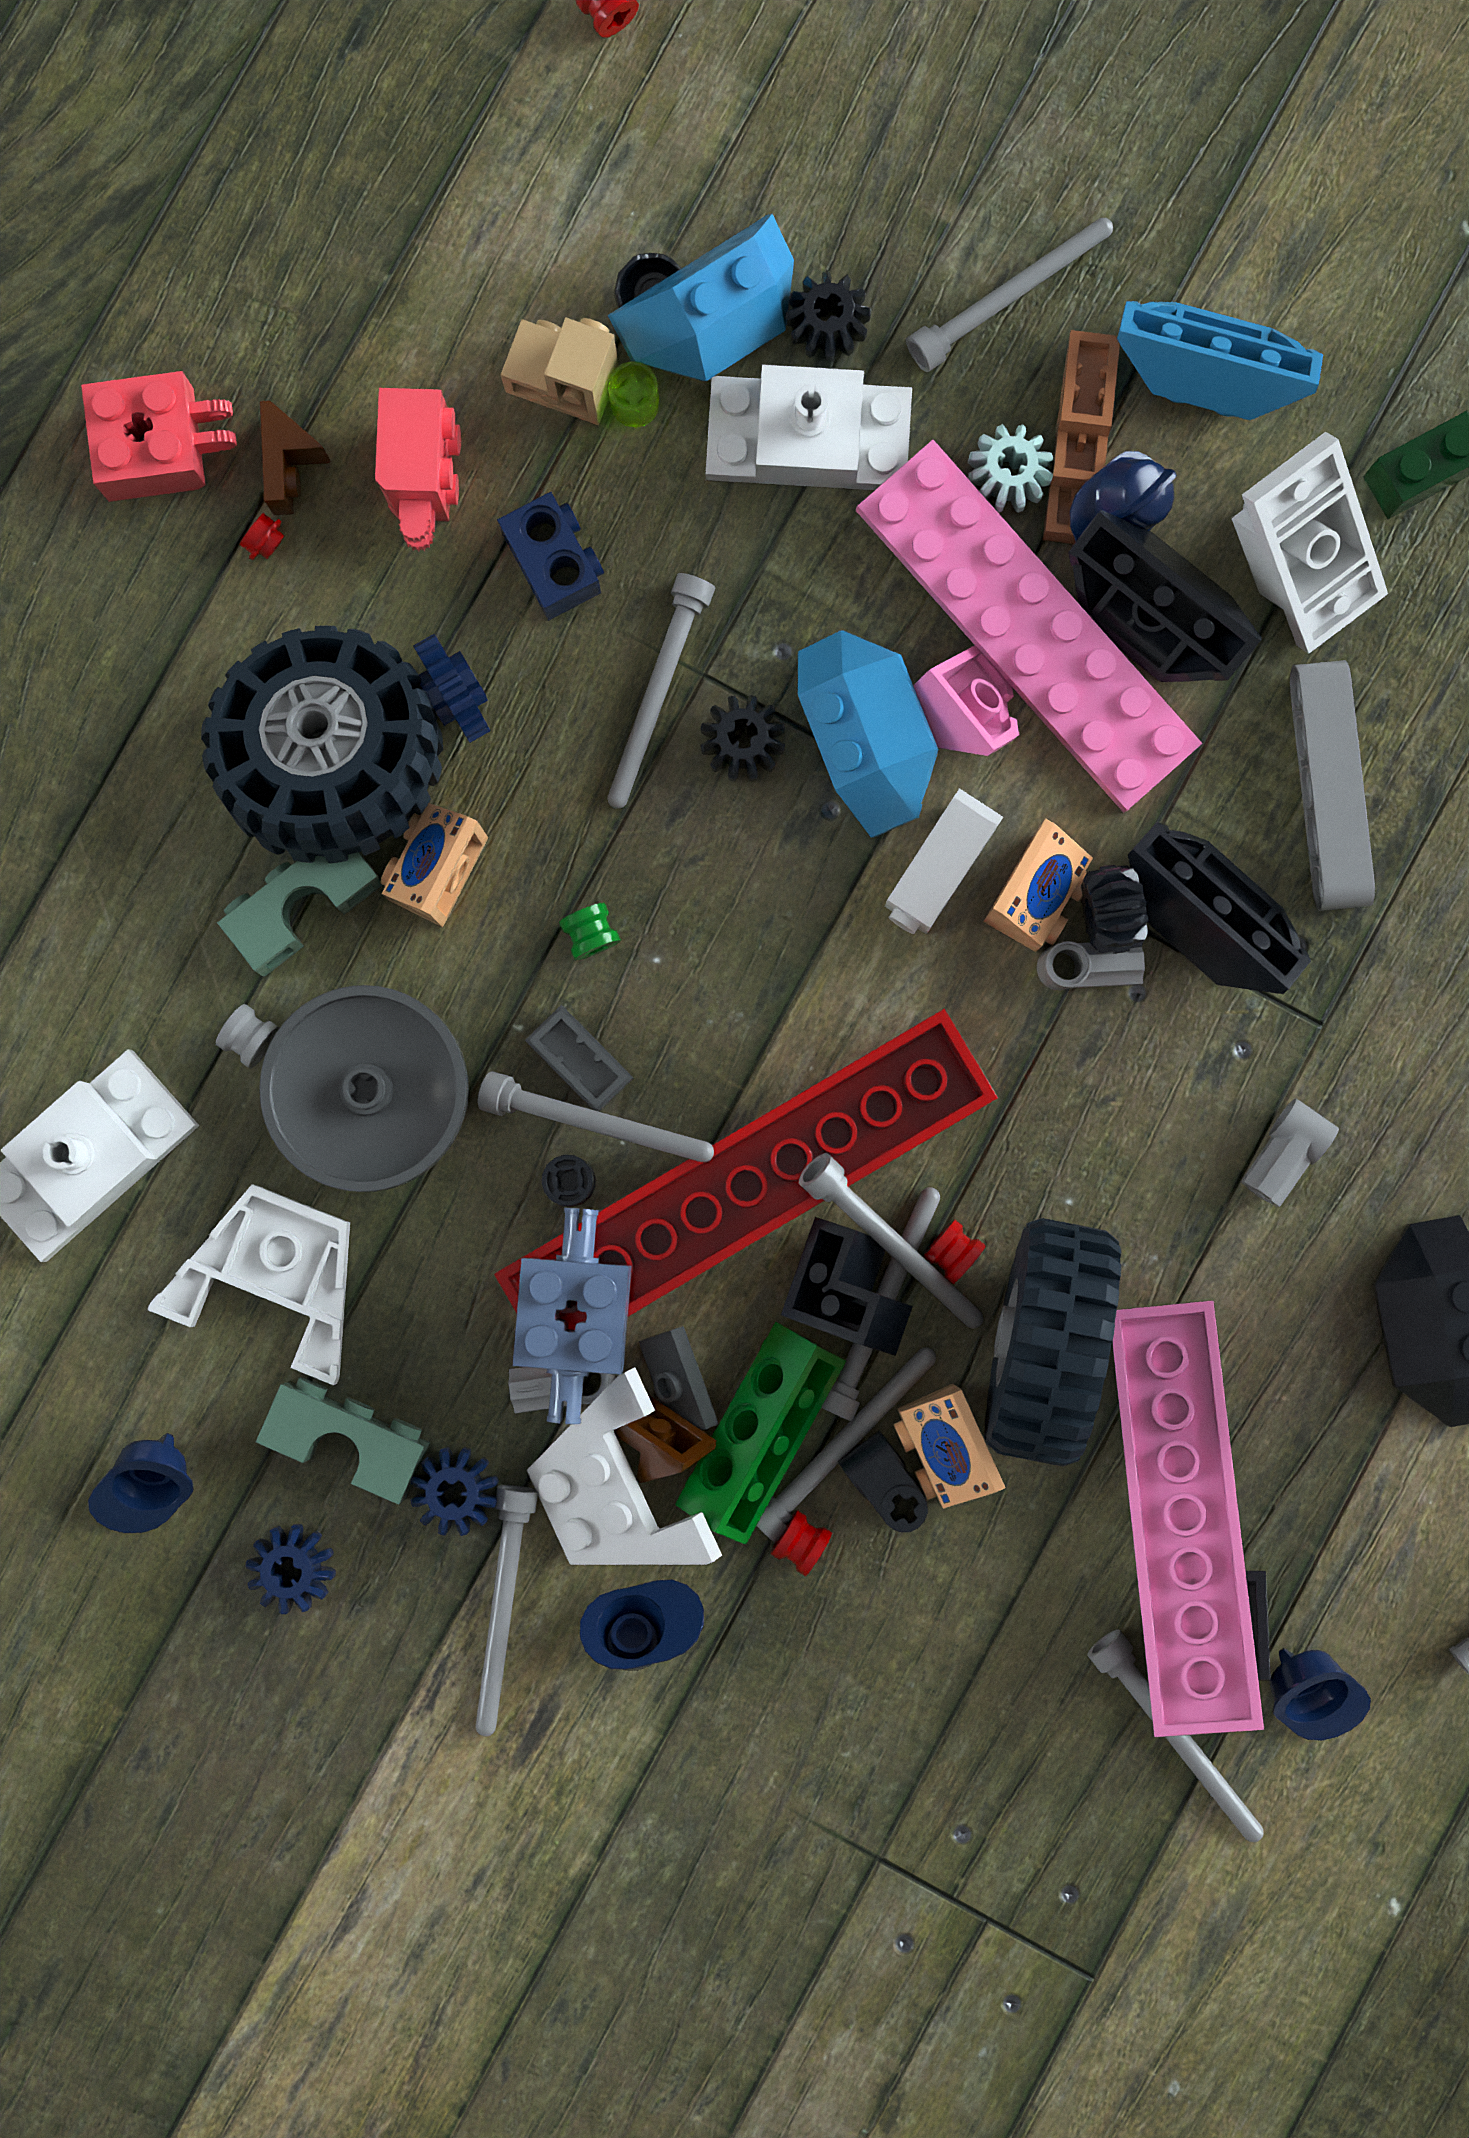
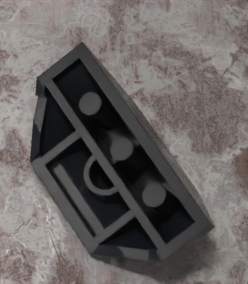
[1068,510,1262,682]
[1128,822,1311,994]
[1372,1215,1469,1427]

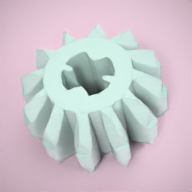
[968,424,1053,513]

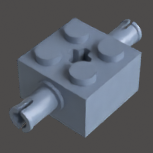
[513,1208,632,1424]

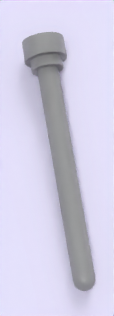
[906,218,1113,372]
[607,573,715,809]
[478,1071,714,1162]
[799,1153,984,1329]
[821,1187,940,1422]
[756,1347,936,1544]
[475,1485,538,1737]
[1087,1629,1263,1842]

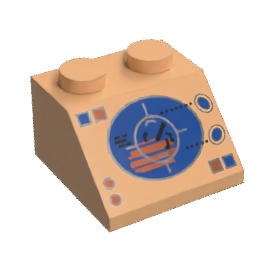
[380,803,488,927]
[983,818,1093,952]
[893,1384,1006,1509]

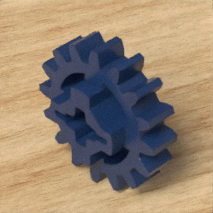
[413,634,491,743]

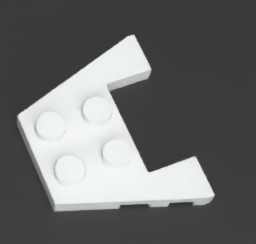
[148,1184,350,1385]
[527,1367,722,1565]

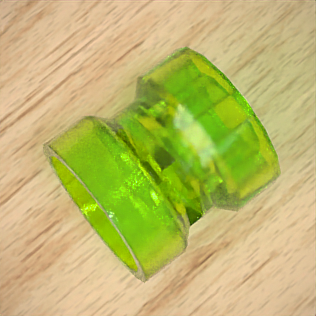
[607,361,660,428]

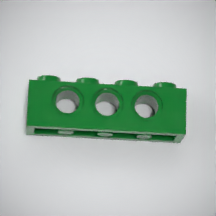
[675,1322,846,1545]

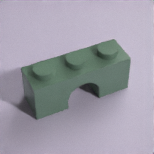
[217,852,382,977]
[256,1377,430,1505]

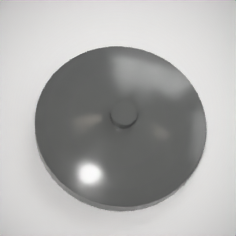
[259,985,469,1192]

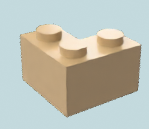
[501,317,619,425]

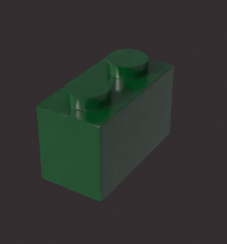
[1363,410,1469,520]

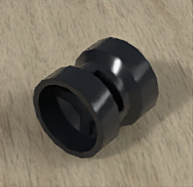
[542,1155,596,1207]

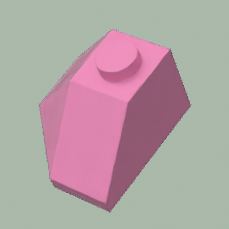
[913,645,1019,756]

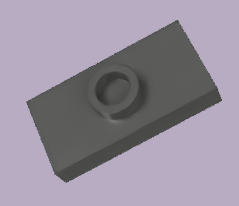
[525,1005,634,1112]
[638,1326,719,1430]

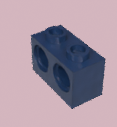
[497,492,604,621]

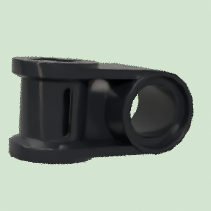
[838,1430,928,1533]

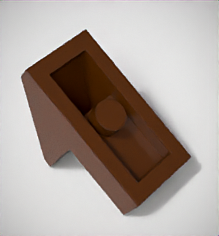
[260,401,331,515]
[614,1394,717,1483]

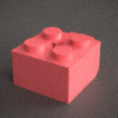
[81,371,237,502]
[375,388,461,552]

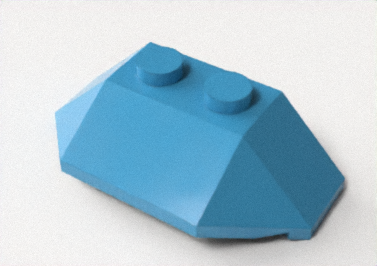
[608,214,794,381]
[1117,301,1323,420]
[798,630,939,838]

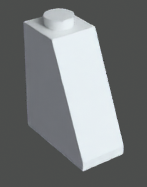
[884,788,1003,934]

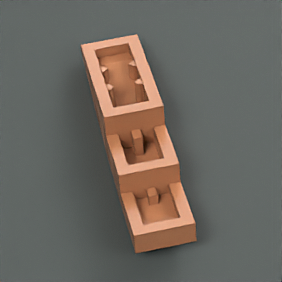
[1043,330,1120,544]

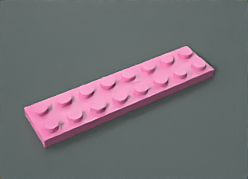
[856,440,1203,813]
[1112,1301,1264,1737]

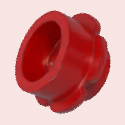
[239,513,285,560]

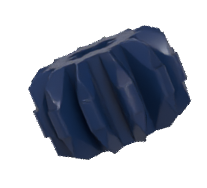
[410,1447,499,1536]
[246,1524,336,1614]

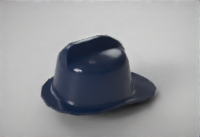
[1070,451,1177,541]
[88,1433,194,1533]
[580,1579,704,1671]
[1270,1648,1371,1741]

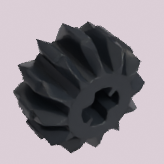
[785,270,871,363]
[700,695,785,782]
[1080,864,1149,954]

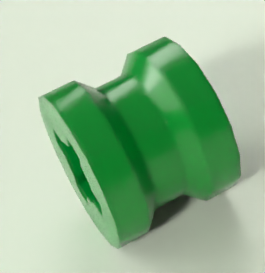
[559,903,621,961]

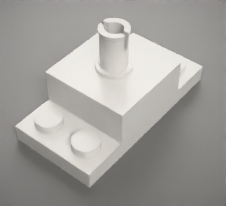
[705,365,912,490]
[1232,432,1388,654]
[0,1049,199,1262]

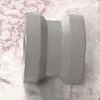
[215,1004,280,1069]

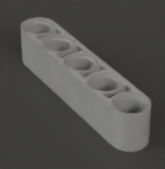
[1290,660,1375,911]

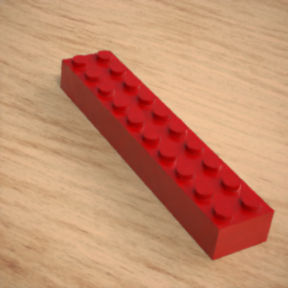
[494,1008,998,1330]

